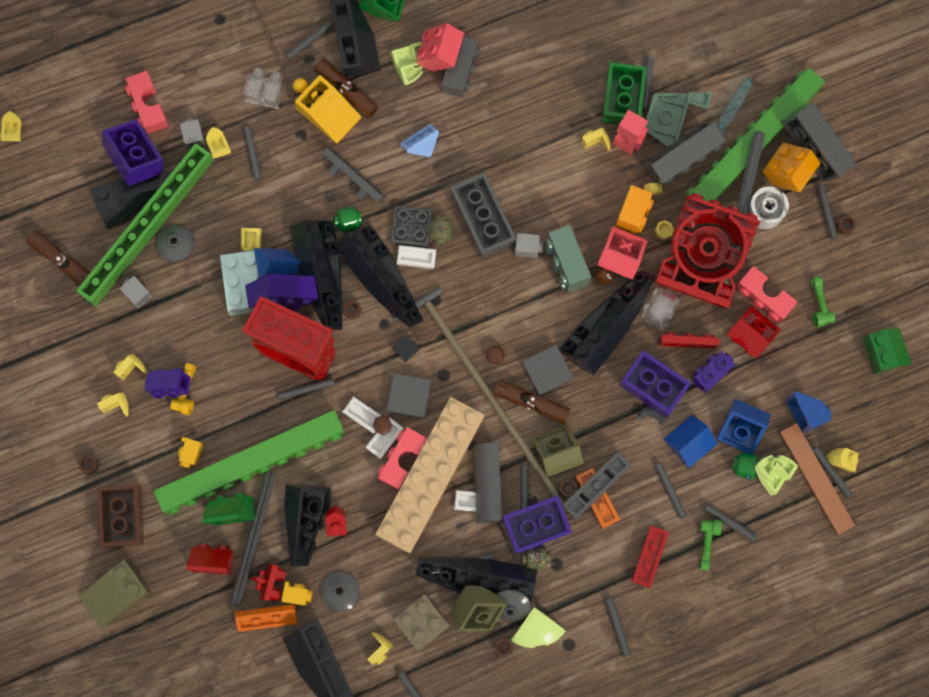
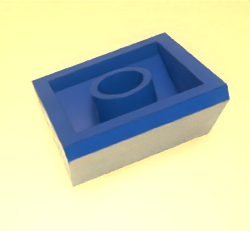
[254,248,301,278]
[663,415,718,469]

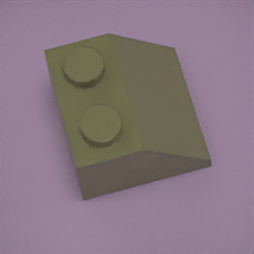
[531,424,584,477]
[449,586,508,631]

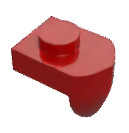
[325,505,347,536]

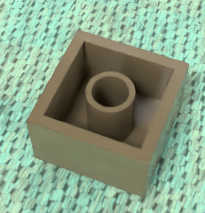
[393,595,449,652]

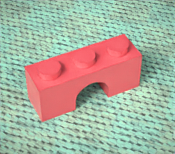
[125,71,169,134]
[613,110,648,155]
[736,266,798,323]
[377,427,428,491]

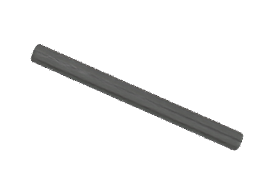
[729,131,765,249]
[230,472,275,606]

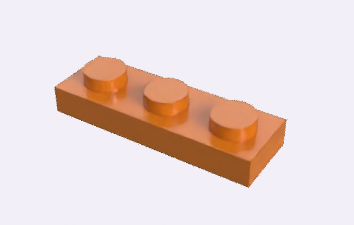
[575,468,620,529]
[235,604,297,632]

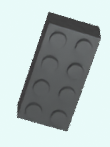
[781,102,856,182]
[642,122,726,184]
[450,172,517,260]

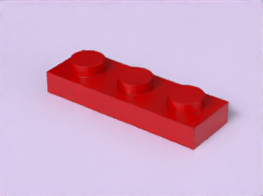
[659,332,719,349]
[631,526,669,589]

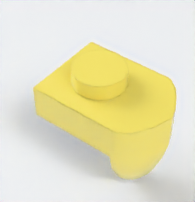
[0,111,22,141]
[206,127,231,159]
[581,128,610,151]
[241,228,262,252]
[113,354,147,380]
[97,393,129,417]
[825,448,859,472]
[368,632,394,665]

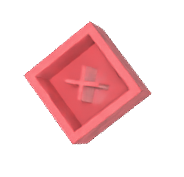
[416,23,464,72]
[597,226,648,280]

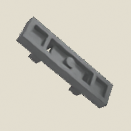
[322,148,387,202]
[562,452,631,520]

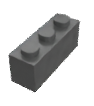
[442,37,480,98]

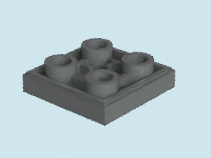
[391,206,432,248]
[522,345,574,396]
[386,373,431,419]

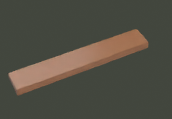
[779,423,855,535]

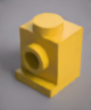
[178,437,204,469]
[282,582,313,606]

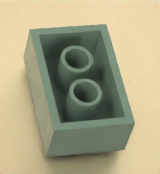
[544,225,591,294]

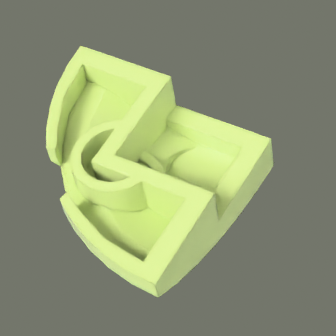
[389,41,423,86]
[754,455,798,496]
[511,608,566,648]

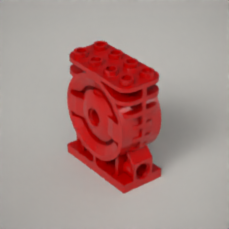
[654,193,760,309]
[242,296,336,380]

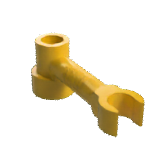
[171,363,196,416]

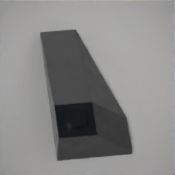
[90,169,169,229]
[284,484,331,567]

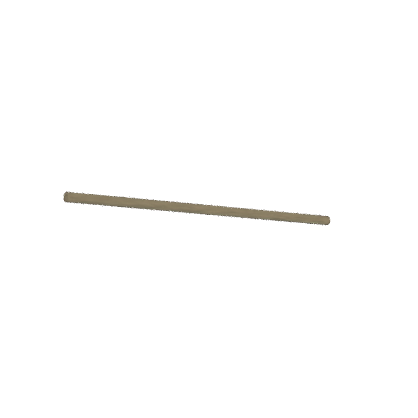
[424,301,565,510]

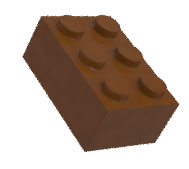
[97,484,144,549]

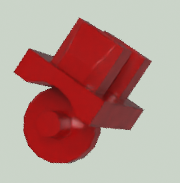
[252,564,287,601]

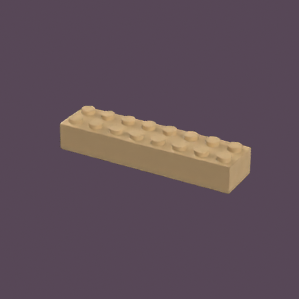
[375,397,485,555]

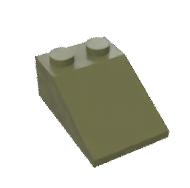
[79,560,151,629]

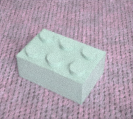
[220,250,259,316]

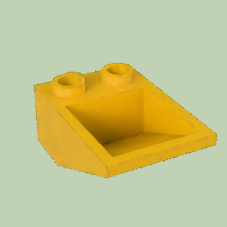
[293,75,362,144]

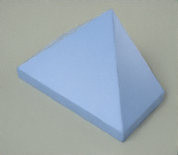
[400,124,439,157]

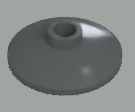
[156,225,194,262]
[320,572,360,611]
[496,589,531,622]

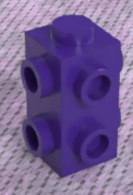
[692,351,735,394]
[144,368,191,399]

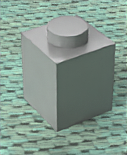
[180,119,206,150]
[515,233,543,258]
[119,276,152,309]

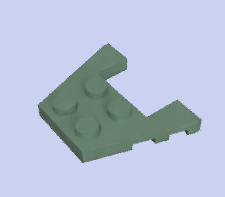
[646,92,712,147]

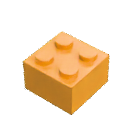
[762,143,821,193]
[615,185,654,235]

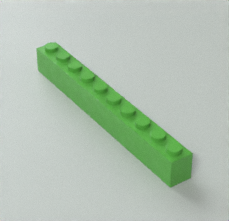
[684,67,825,202]
[76,143,214,307]
[154,410,345,515]

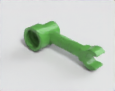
[810,276,835,328]
[700,519,722,571]

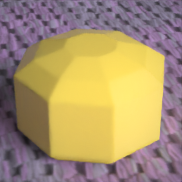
[644,183,662,196]
[655,220,674,240]

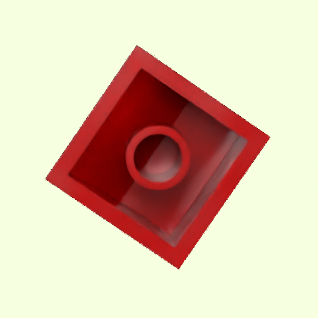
[727,306,781,359]
[186,544,234,575]

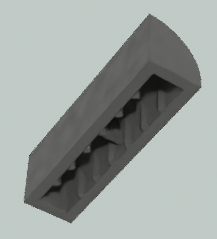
[473,442,502,524]

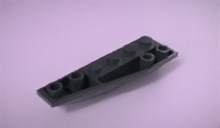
[330,0,381,77]
[289,220,343,331]
[335,225,424,328]
[559,270,655,375]
[416,557,538,603]
[283,620,355,697]

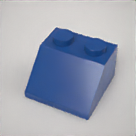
[785,392,832,434]
[717,399,770,455]

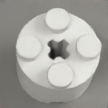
[747,187,789,229]

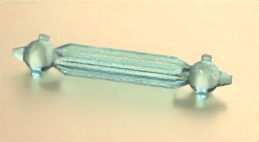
[716,76,752,134]

